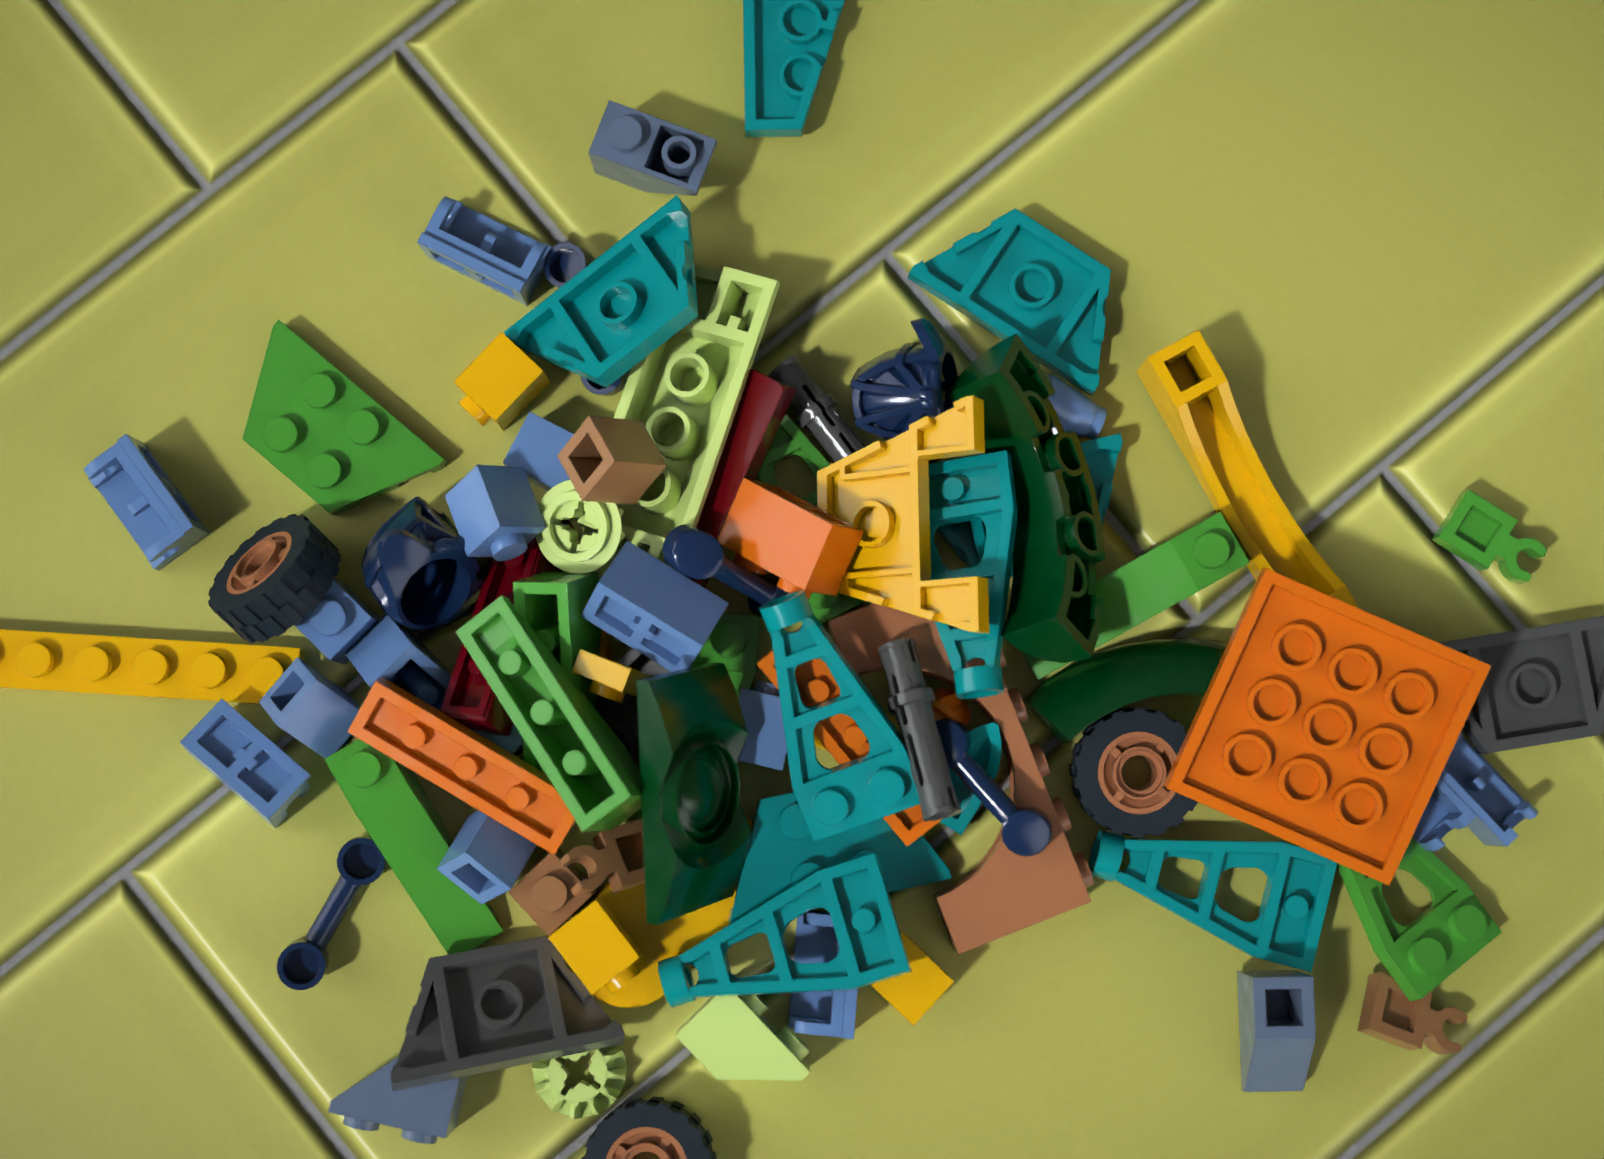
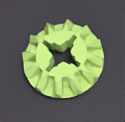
[536,480,626,574]
[531,1045,627,1119]

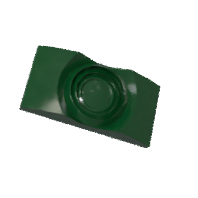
[637,662,752,925]

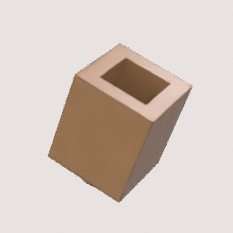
[557,415,667,504]
[508,849,599,936]

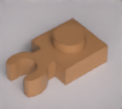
[559,818,645,896]
[1357,972,1467,1055]

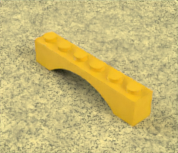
[1136,330,1359,608]

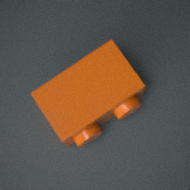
[717,478,864,599]

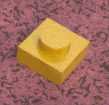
[572,649,651,703]

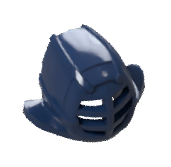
[850,318,958,464]
[361,496,485,630]

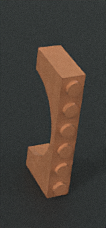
[827,603,1094,954]

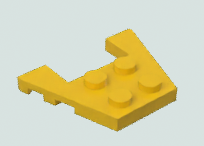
[817,396,989,634]

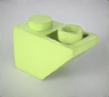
[675,995,811,1081]

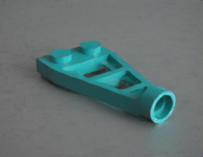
[929,450,1018,699]
[759,590,920,842]
[1088,830,1337,972]
[658,853,912,1007]

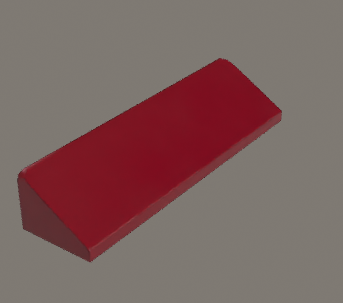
[681,368,796,588]
[440,520,576,736]

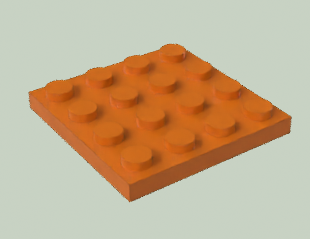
[1164,567,1491,886]

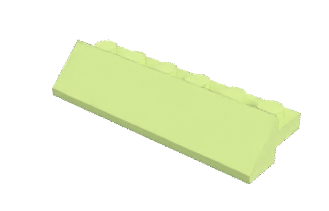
[577,264,780,581]

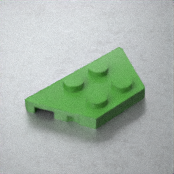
[242,320,448,515]

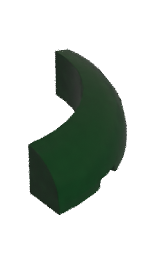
[947,334,1105,663]
[1022,637,1228,742]

